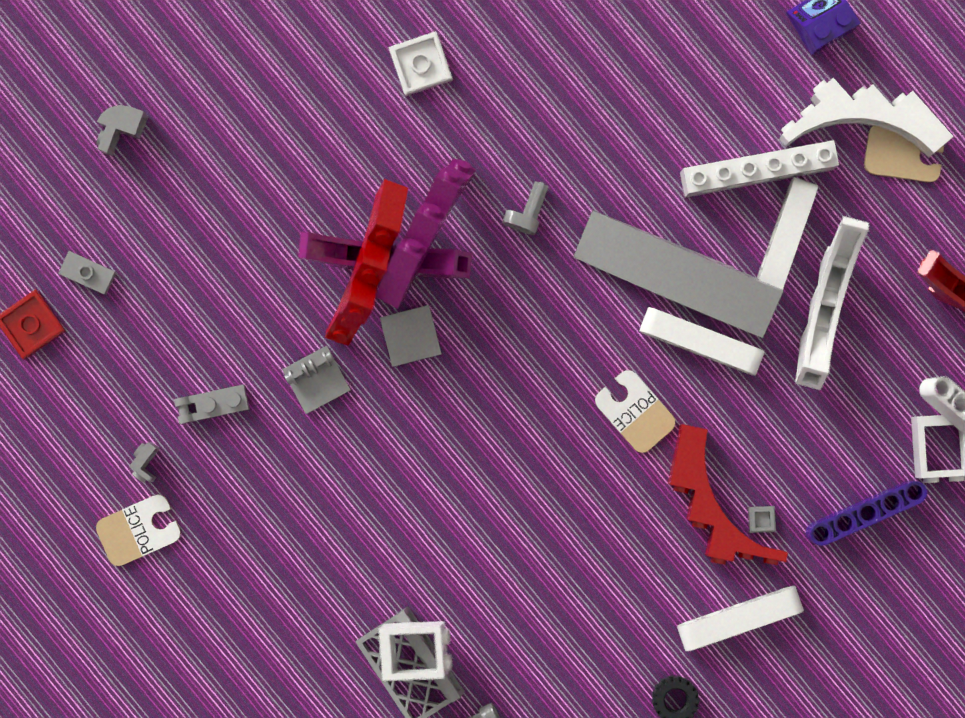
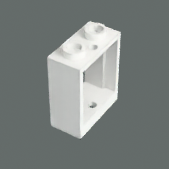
[911,415,965,483]
[379,621,452,681]

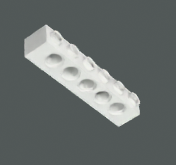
[680,140,839,197]

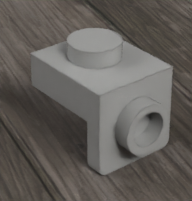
[129,442,160,483]

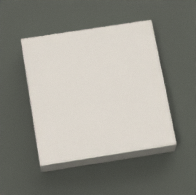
[389,31,453,96]

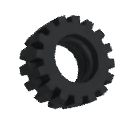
[652,675,699,718]

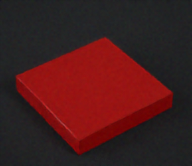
[0,289,66,360]

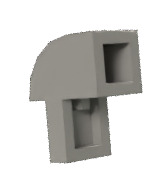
[97,105,148,156]

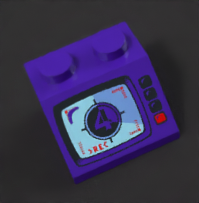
[786,0,861,56]

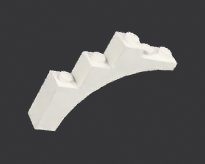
[779,78,954,158]
[796,216,869,390]

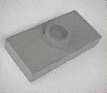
[58,251,117,295]

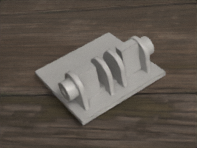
[282,346,351,414]

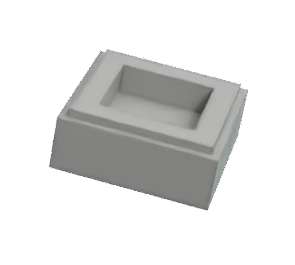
[748,506,776,533]

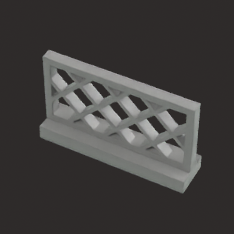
[355,606,465,718]

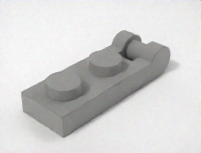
[174,384,250,424]

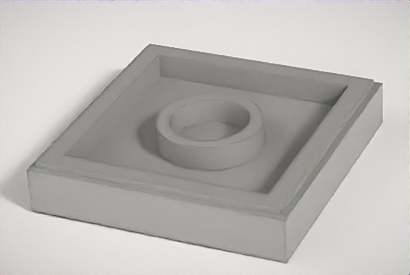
[380,305,442,367]

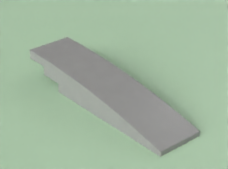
[574,210,783,338]

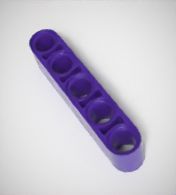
[806,481,927,546]

